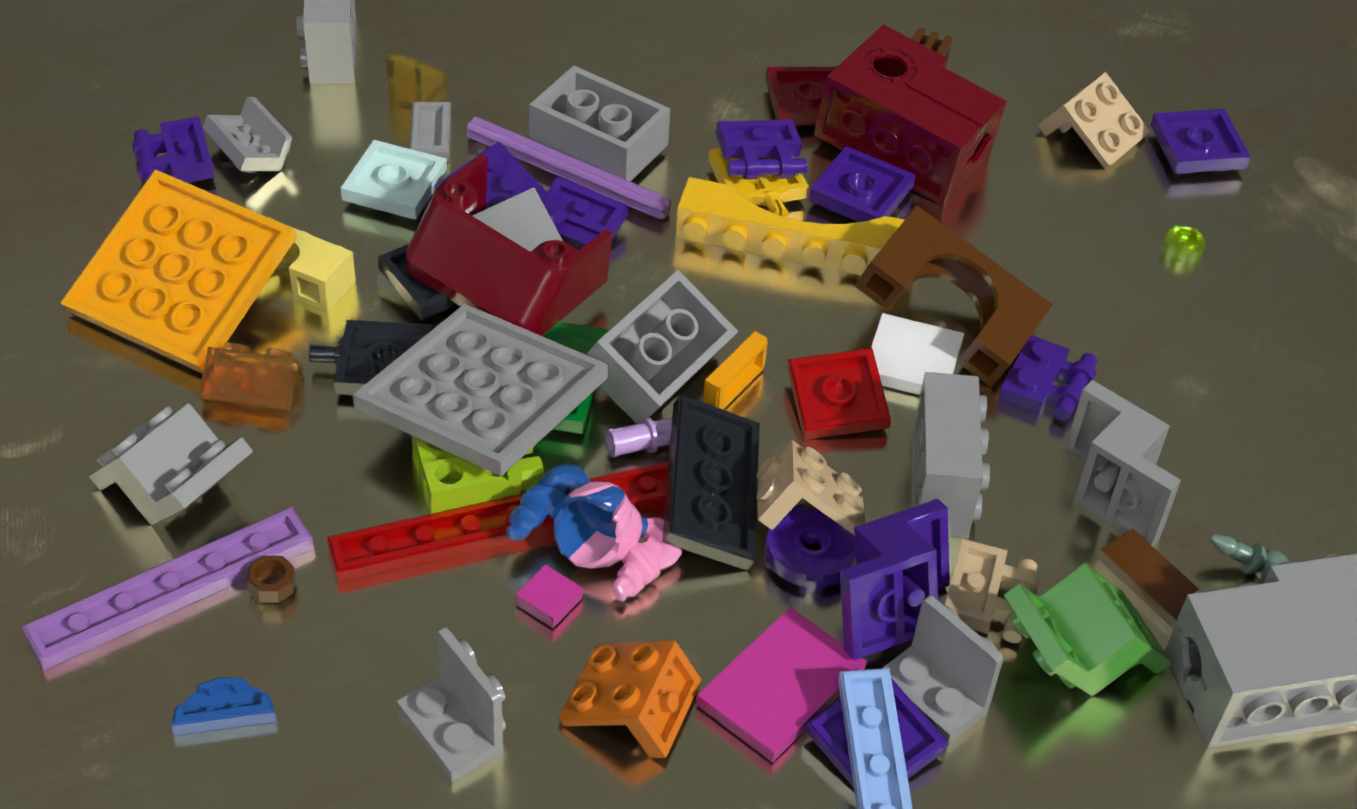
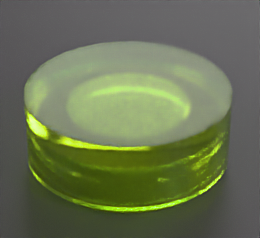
[1163,226,1206,264]

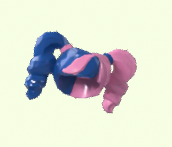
[506,463,682,602]

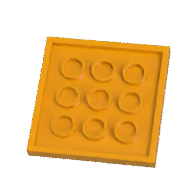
[60,169,297,375]

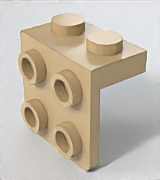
[756,440,865,536]

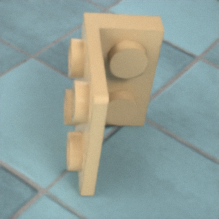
[1037,72,1149,168]

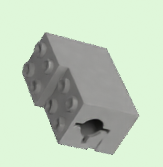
[1165,554,1357,749]

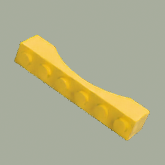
[676,177,913,286]

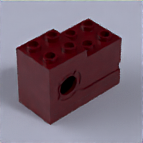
[814,24,1007,206]

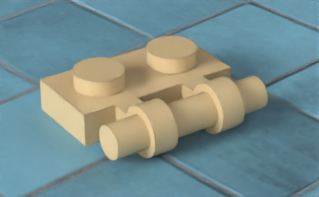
[945,539,1039,643]

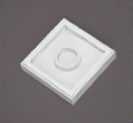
[871,313,964,395]

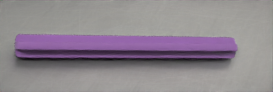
[466,117,672,220]

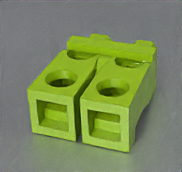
[412,435,544,514]

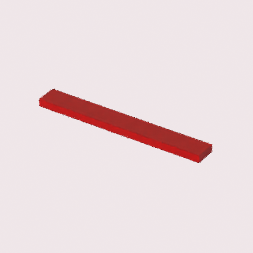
[327,461,669,583]

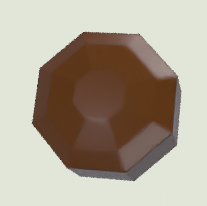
[247,555,296,603]

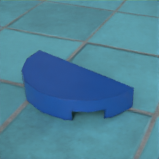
[171,677,277,736]

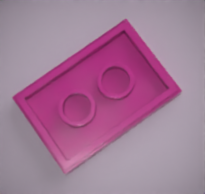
[696,607,867,762]

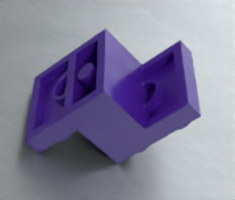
[840,499,950,661]

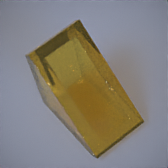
[386,51,449,109]

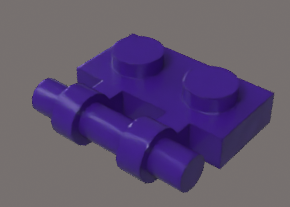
[132,116,215,183]
[715,120,808,180]
[998,335,1097,421]

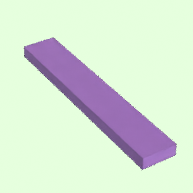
[22,507,314,671]

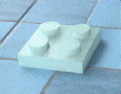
[341,140,447,220]

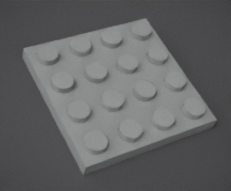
[353,304,608,476]

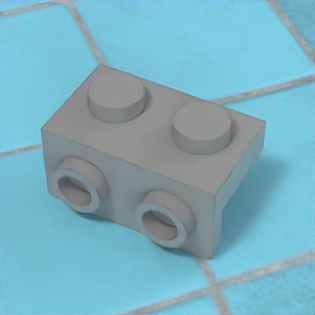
[203,97,292,173]

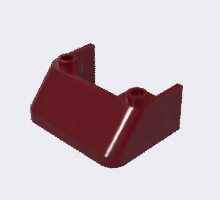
[406,154,613,336]

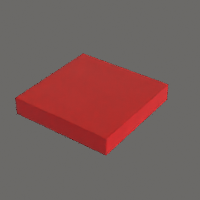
[787,348,891,440]

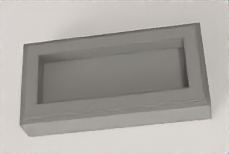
[410,102,451,162]

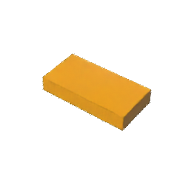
[703,331,768,410]

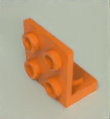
[558,640,702,758]

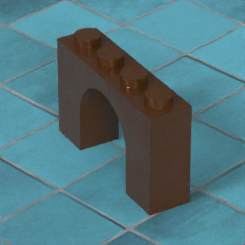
[855,205,1053,388]

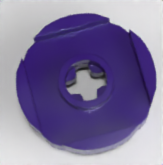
[764,504,856,594]

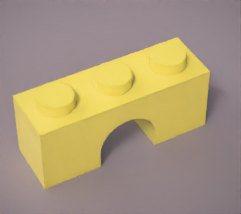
[268,217,356,312]

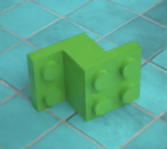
[1004,562,1172,696]

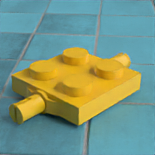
[708,147,809,217]

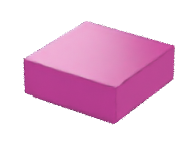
[515,564,583,628]

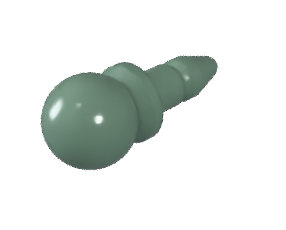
[1209,534,1289,583]

